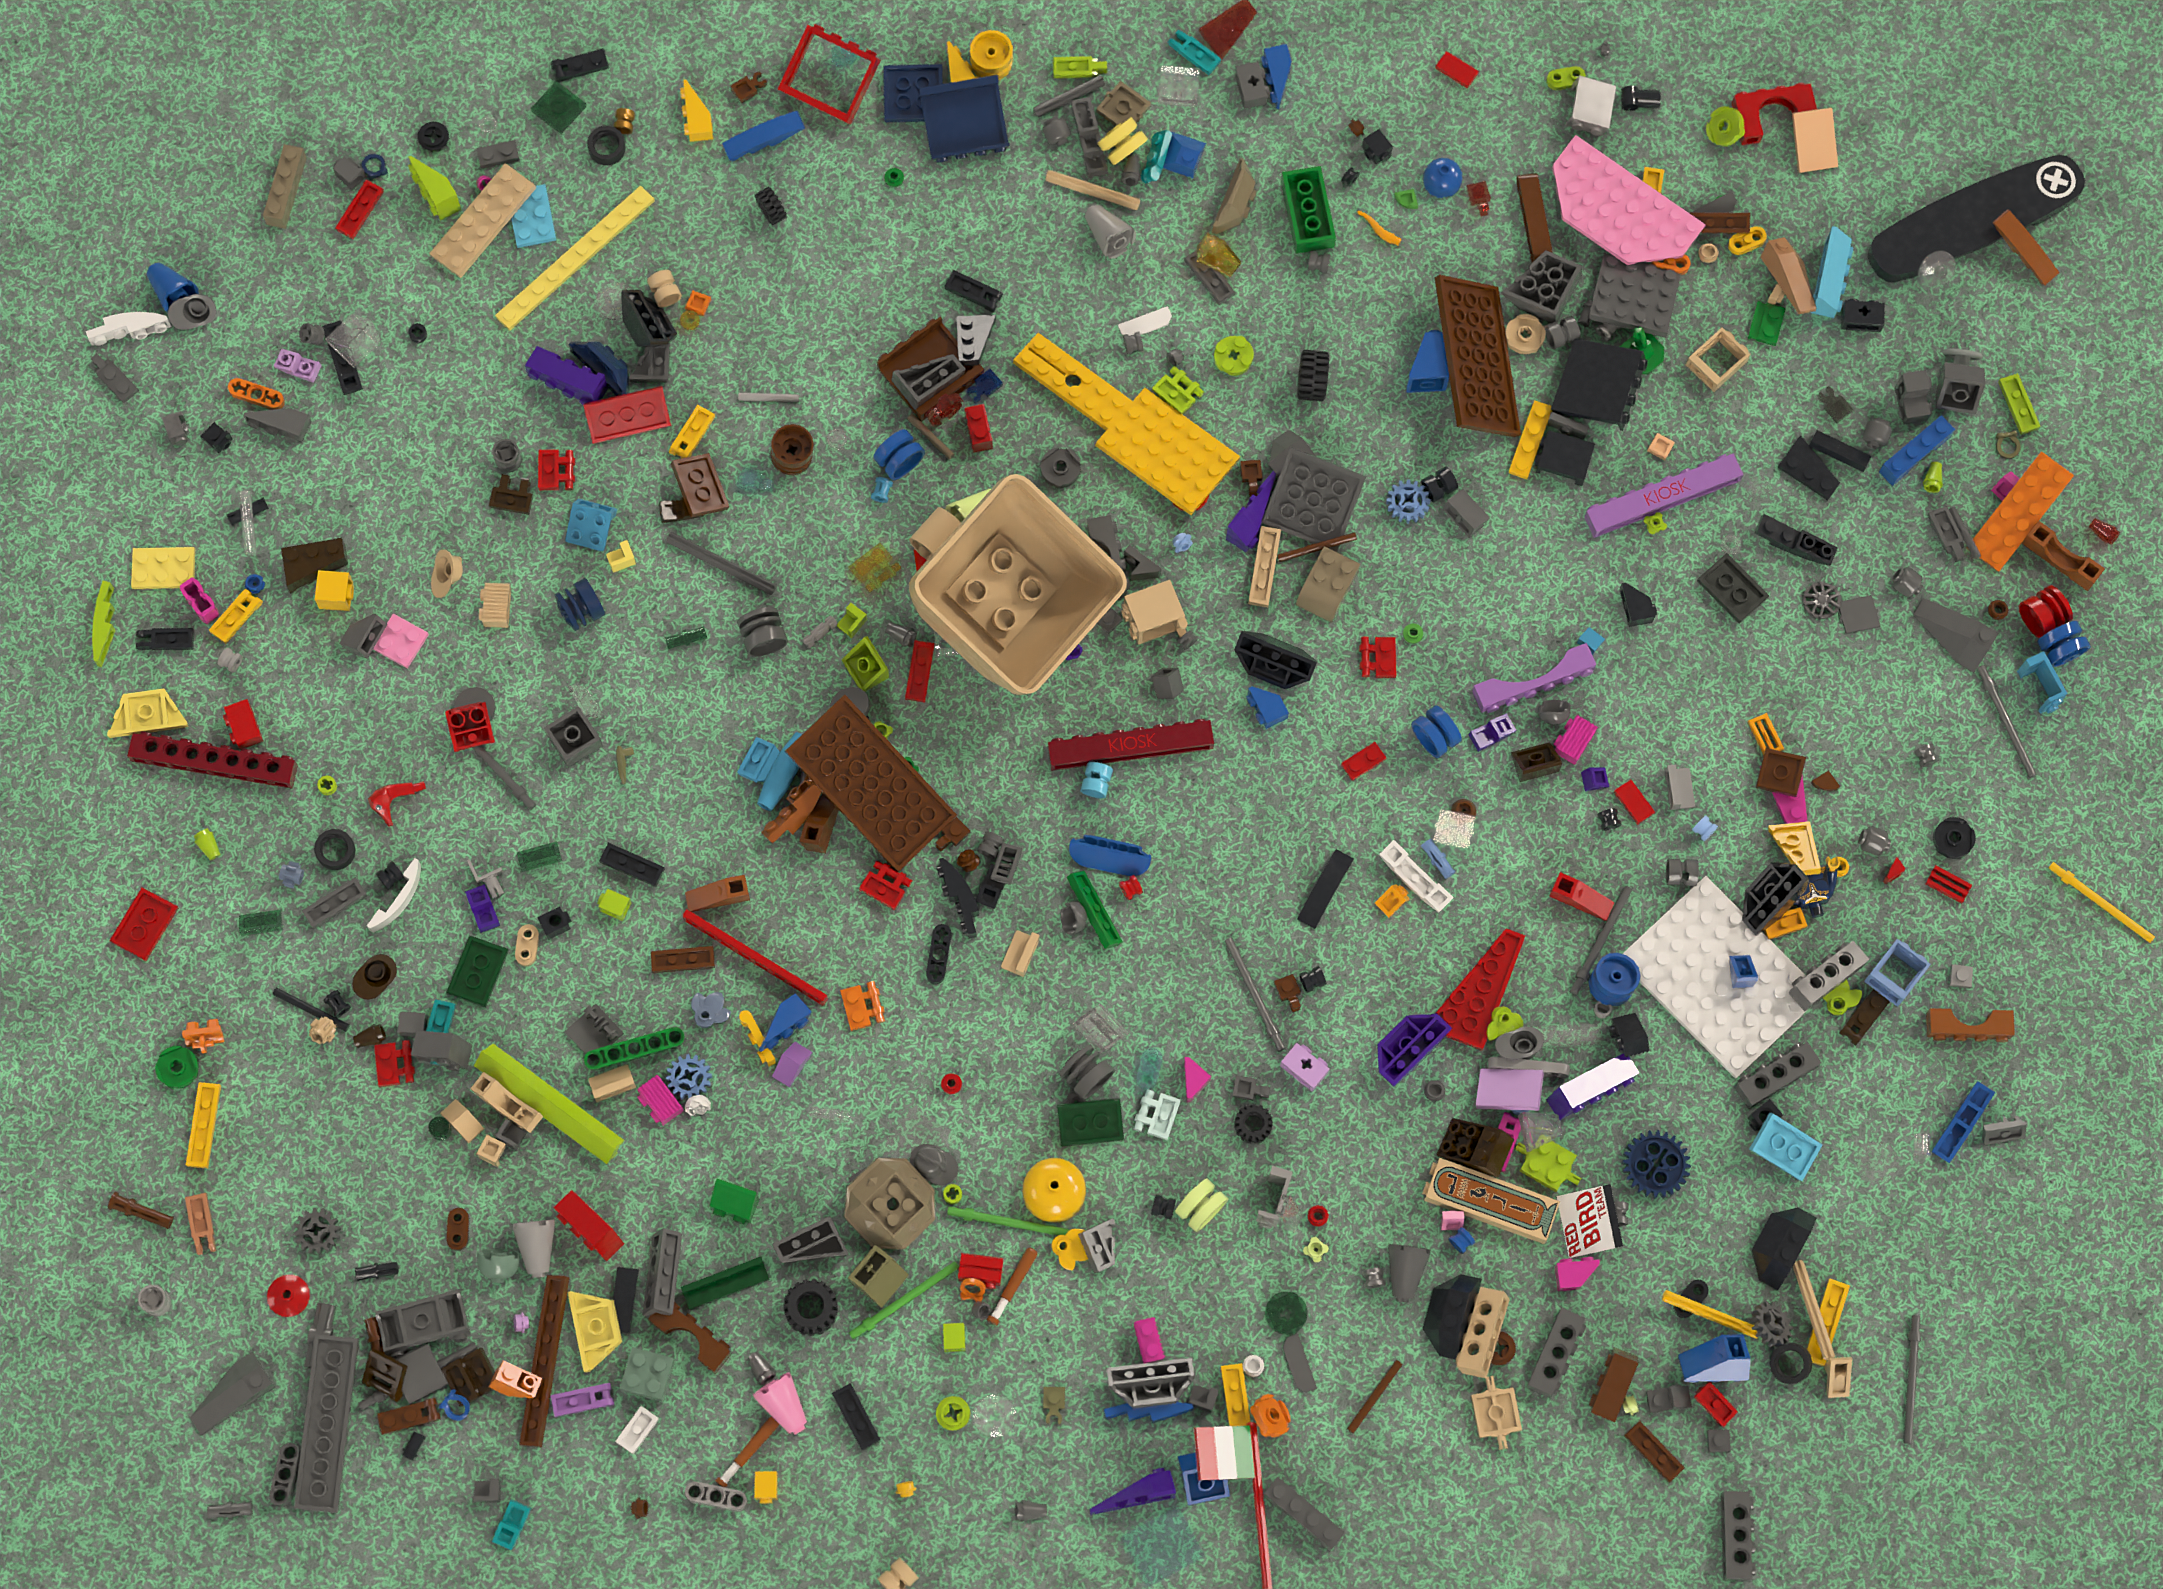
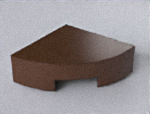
[1811,770,1840,791]

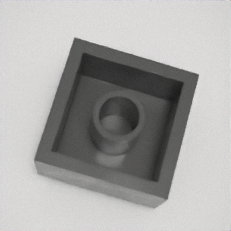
[544,706,603,768]

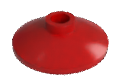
[267,1275,310,1317]

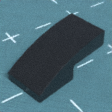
[976,863,1010,909]

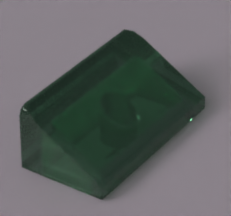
[517,841,562,872]
[239,909,283,936]

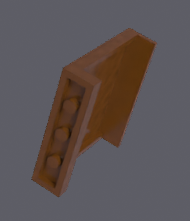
[877,316,985,422]

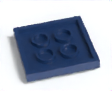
[883,64,943,123]

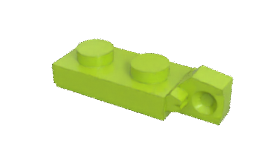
[1053,56,1108,78]

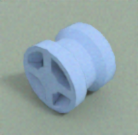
[1692,816,1718,841]

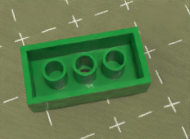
[1281,166,1336,254]

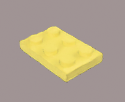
[131,547,195,589]

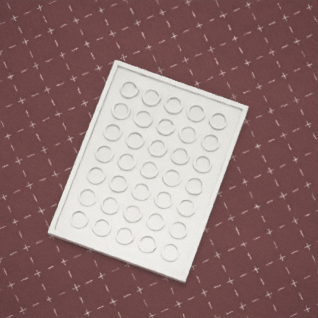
[1623,876,1816,1079]

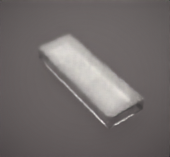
[1537,1024,1602,1048]
[1276,1194,1303,1233]

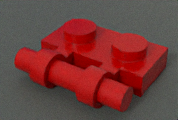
[538,449,575,491]
[1359,636,1397,678]
[859,860,913,910]
[374,1040,415,1087]

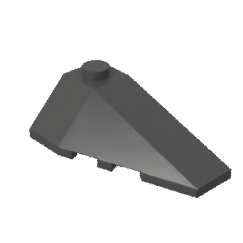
[190,1351,275,1436]

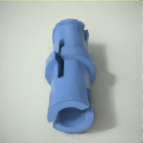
[1421,838,1456,879]

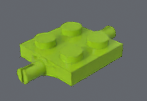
[1515,1134,1581,1192]

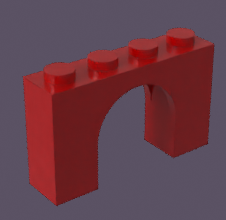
[1731,83,1817,145]

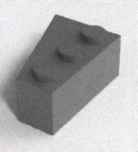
[891,354,965,411]
[772,1216,848,1263]

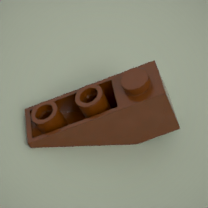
[799,793,839,854]

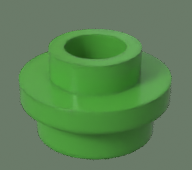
[1403,623,1423,644]

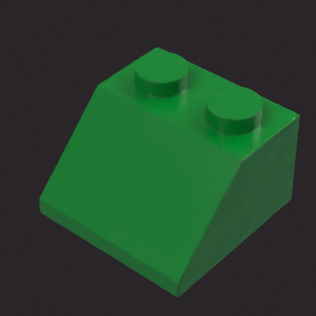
[709,1178,759,1225]

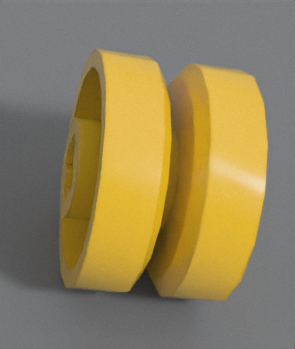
[970,30,1013,80]

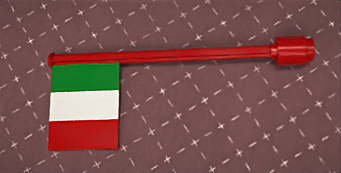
[1194,1421,1272,1589]

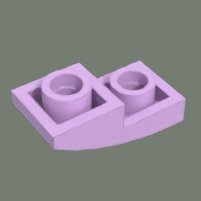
[274,349,322,383]

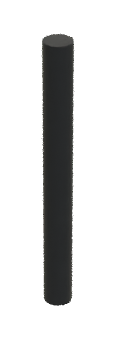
[272,987,350,1032]

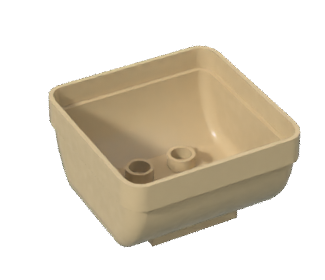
[909,474,1127,695]

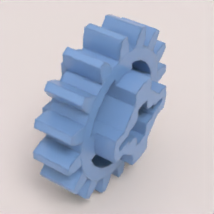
[1386,479,1430,524]
[666,1054,712,1100]

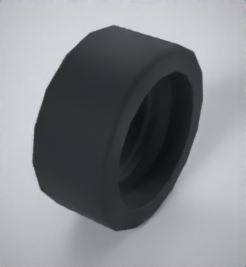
[587,125,626,166]
[314,829,356,870]
[1769,1343,1813,1384]

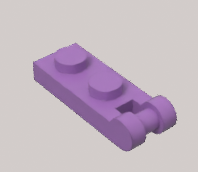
[551,1383,614,1418]

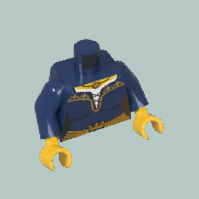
[1793,856,1840,918]

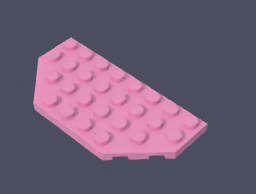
[1552,135,1705,265]

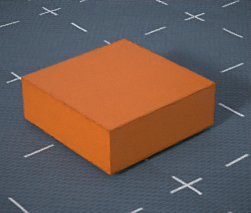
[685,290,711,316]

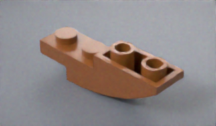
[761,776,821,844]

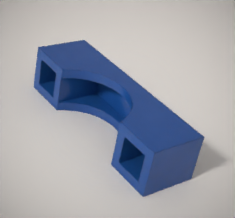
[1879,415,1955,486]

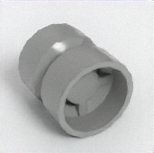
[138,1284,171,1317]

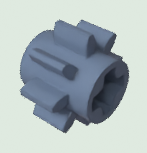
[279,861,304,888]

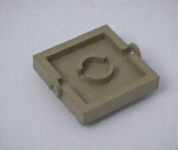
[1096,81,1151,126]

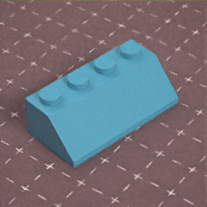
[1810,226,1854,318]

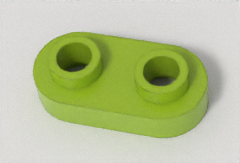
[1546,66,1586,90]

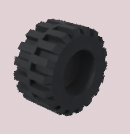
[1297,349,1329,402]
[783,1279,838,1336]

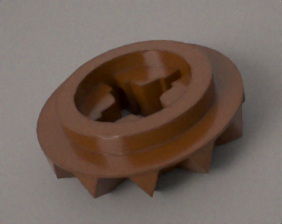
[1491,1331,1516,1365]

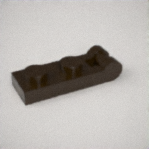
[1839,989,1890,1046]

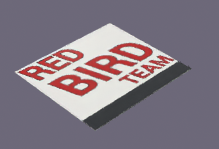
[1557,1184,1623,1258]

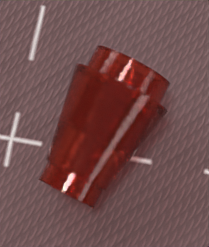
[2088,518,2120,545]

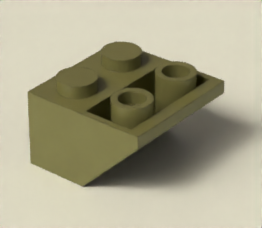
[848,1245,909,1308]

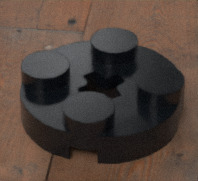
[1933,817,1976,859]

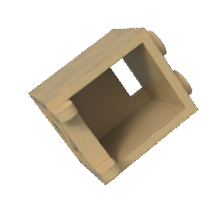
[1121,580,1188,645]

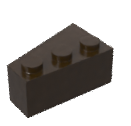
[281,538,348,594]

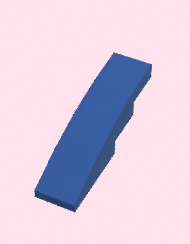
[722,110,805,161]
[1931,1081,1996,1163]
[1103,1402,1194,1424]

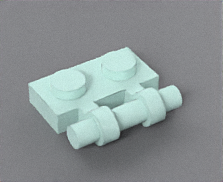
[1134,1089,1181,1140]

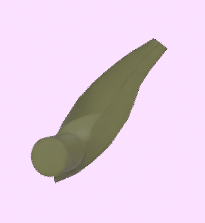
[616,746,634,785]

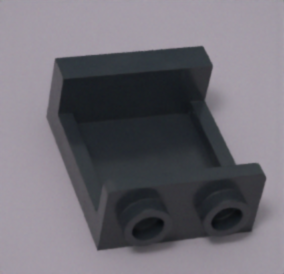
[1534,430,1595,486]

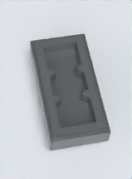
[1547,412,1589,440]

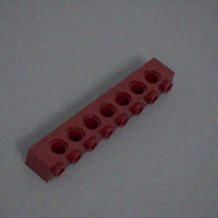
[127,731,298,789]

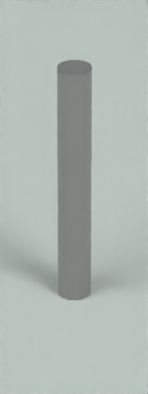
[738,393,799,402]

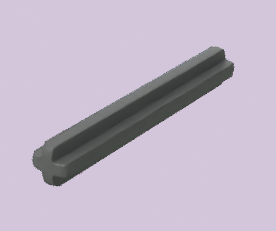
[1033,76,1105,117]

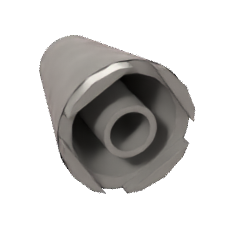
[1085,205,1136,259]
[512,1219,555,1278]

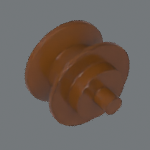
[957,849,980,872]

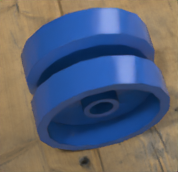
[873,429,925,480]
[2037,621,2091,667]
[1411,705,1462,758]
[1589,953,1641,1007]

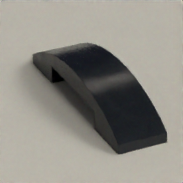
[322,320,363,395]
[1297,849,1354,929]

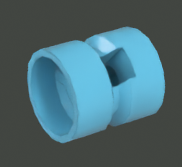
[1080,762,1113,799]

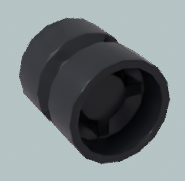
[1421,466,1459,503]

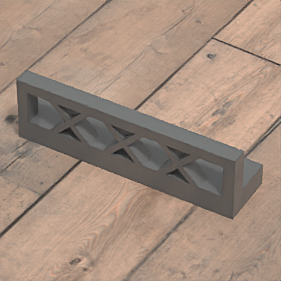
[642,1228,683,1317]

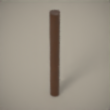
[1277,532,1357,562]
[1347,1360,1403,1434]

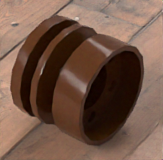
[770,424,814,476]

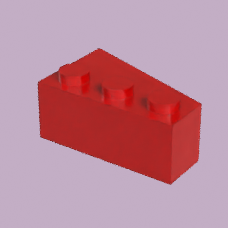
[553,1190,625,1262]

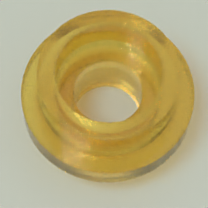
[680,310,700,330]

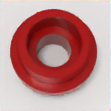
[941,1073,962,1095]
[1307,1205,1329,1227]

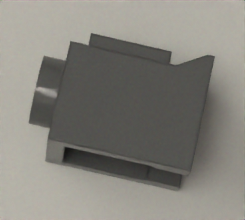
[333,156,366,190]

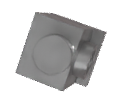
[162,411,189,445]

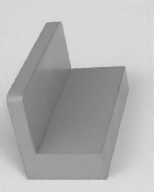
[1665,765,1695,810]

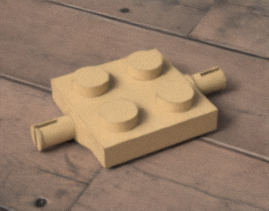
[1471,1376,1522,1450]

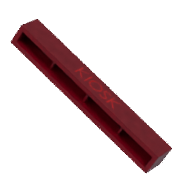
[1048,719,1214,771]

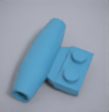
[737,732,802,811]

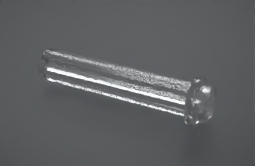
[237,490,257,556]

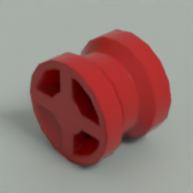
[1119,875,1143,901]

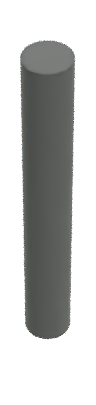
[1949,507,1981,559]

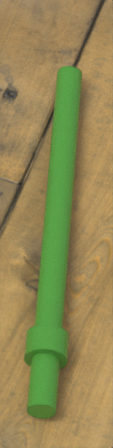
[947,1206,1070,1236]
[849,1261,959,1339]

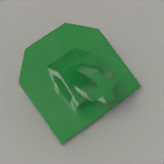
[1620,327,1664,375]

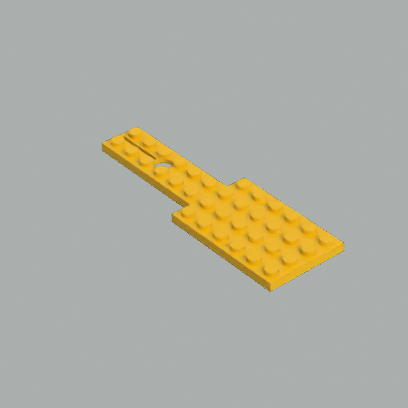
[1013,333,1240,515]

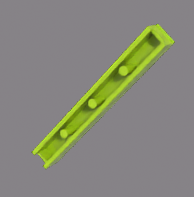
[474,1044,624,1164]

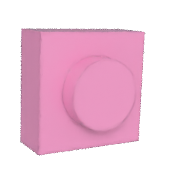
[1441,1210,1464,1230]

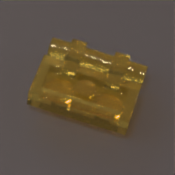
[848,543,901,593]

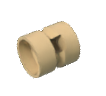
[647,270,682,307]
[877,1558,918,1589]

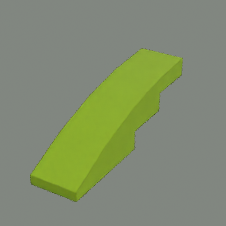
[92,580,116,667]

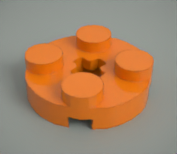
[1250,1394,1290,1438]

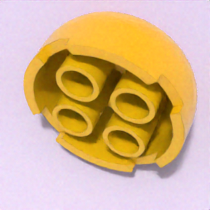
[1023,1158,1086,1223]

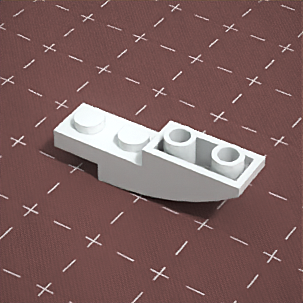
[86,312,171,346]

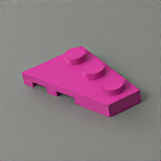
[1759,765,1808,824]

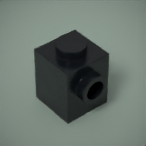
[1362,129,1393,164]

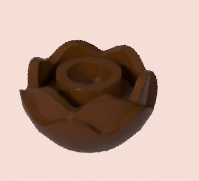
[1451,799,1477,824]

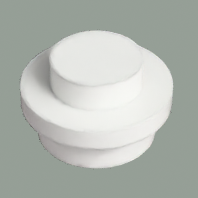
[1243,1355,1264,1377]

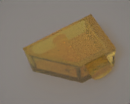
[1197,233,1241,277]

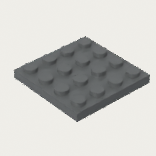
[1588,253,1681,338]
[1262,447,1367,552]

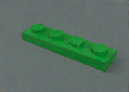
[1066,871,1123,949]

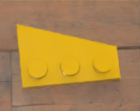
[1768,821,1821,875]

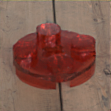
[925,393,964,427]

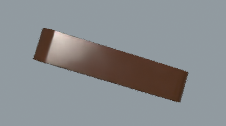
[1516,173,1553,263]

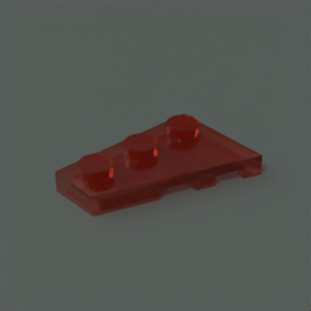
[1198,0,1257,61]

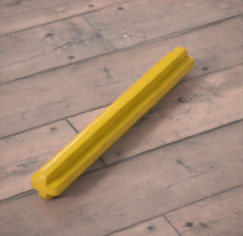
[1662,1290,1758,1339]

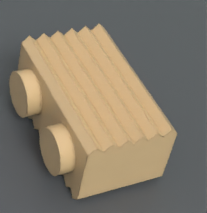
[479,583,511,628]

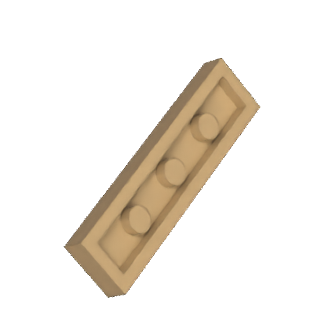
[1248,526,1281,608]

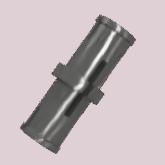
[207,1501,253,1519]

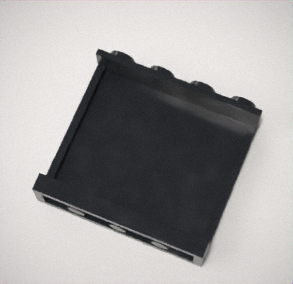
[1551,338,1648,431]

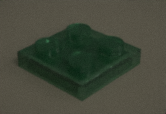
[530,81,587,134]

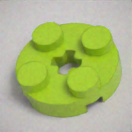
[1706,106,1745,147]
[1214,336,1254,376]

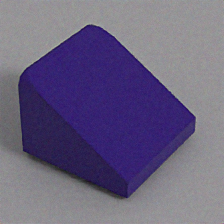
[1581,767,1609,791]

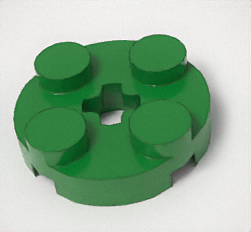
[155,1046,199,1089]

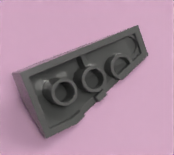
[1913,598,1999,673]

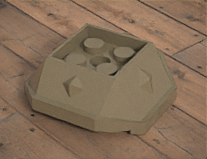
[843,1158,935,1249]

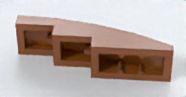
[1993,210,2060,285]

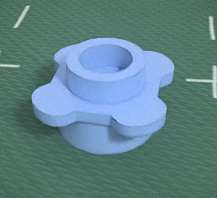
[1172,533,1193,553]

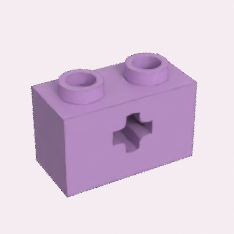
[1280,1043,1329,1092]

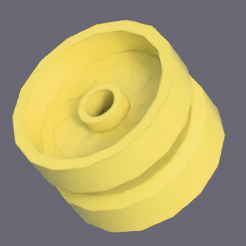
[1097,117,1148,165]

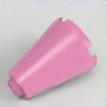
[753,1372,807,1435]

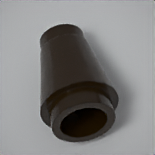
[353,1024,386,1048]

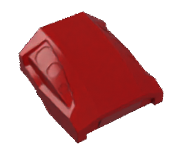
[445,701,495,752]

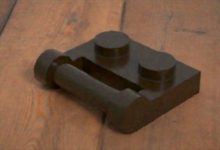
[362,1349,408,1402]

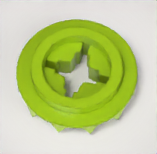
[936,1396,970,1431]

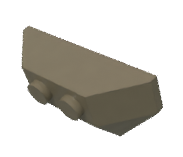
[1212,158,1257,234]

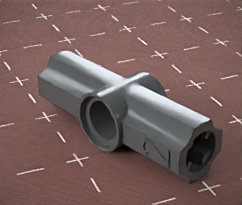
[304,1303,336,1368]

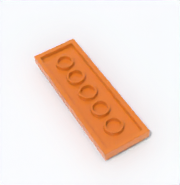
[1966,451,2074,572]

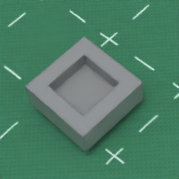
[1949,964,1973,989]

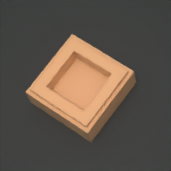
[1647,433,1675,461]

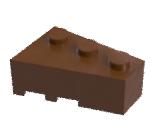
[1588,1347,1639,1422]

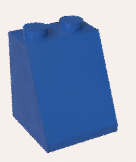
[1406,330,1449,393]

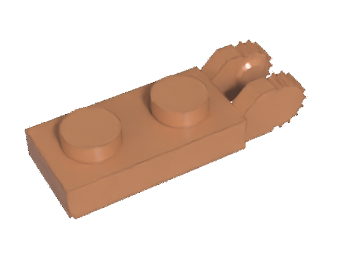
[185,1193,216,1255]

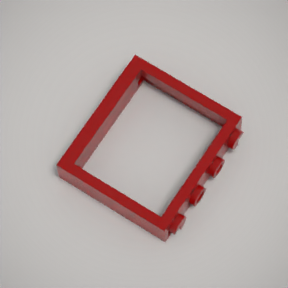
[778,24,881,125]

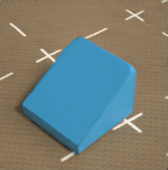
[1577,627,1605,655]

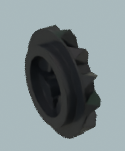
[417,122,450,152]

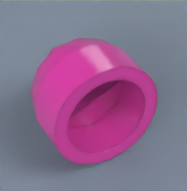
[476,175,491,191]

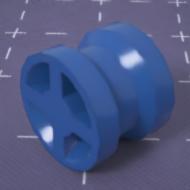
[1448,1227,1475,1254]

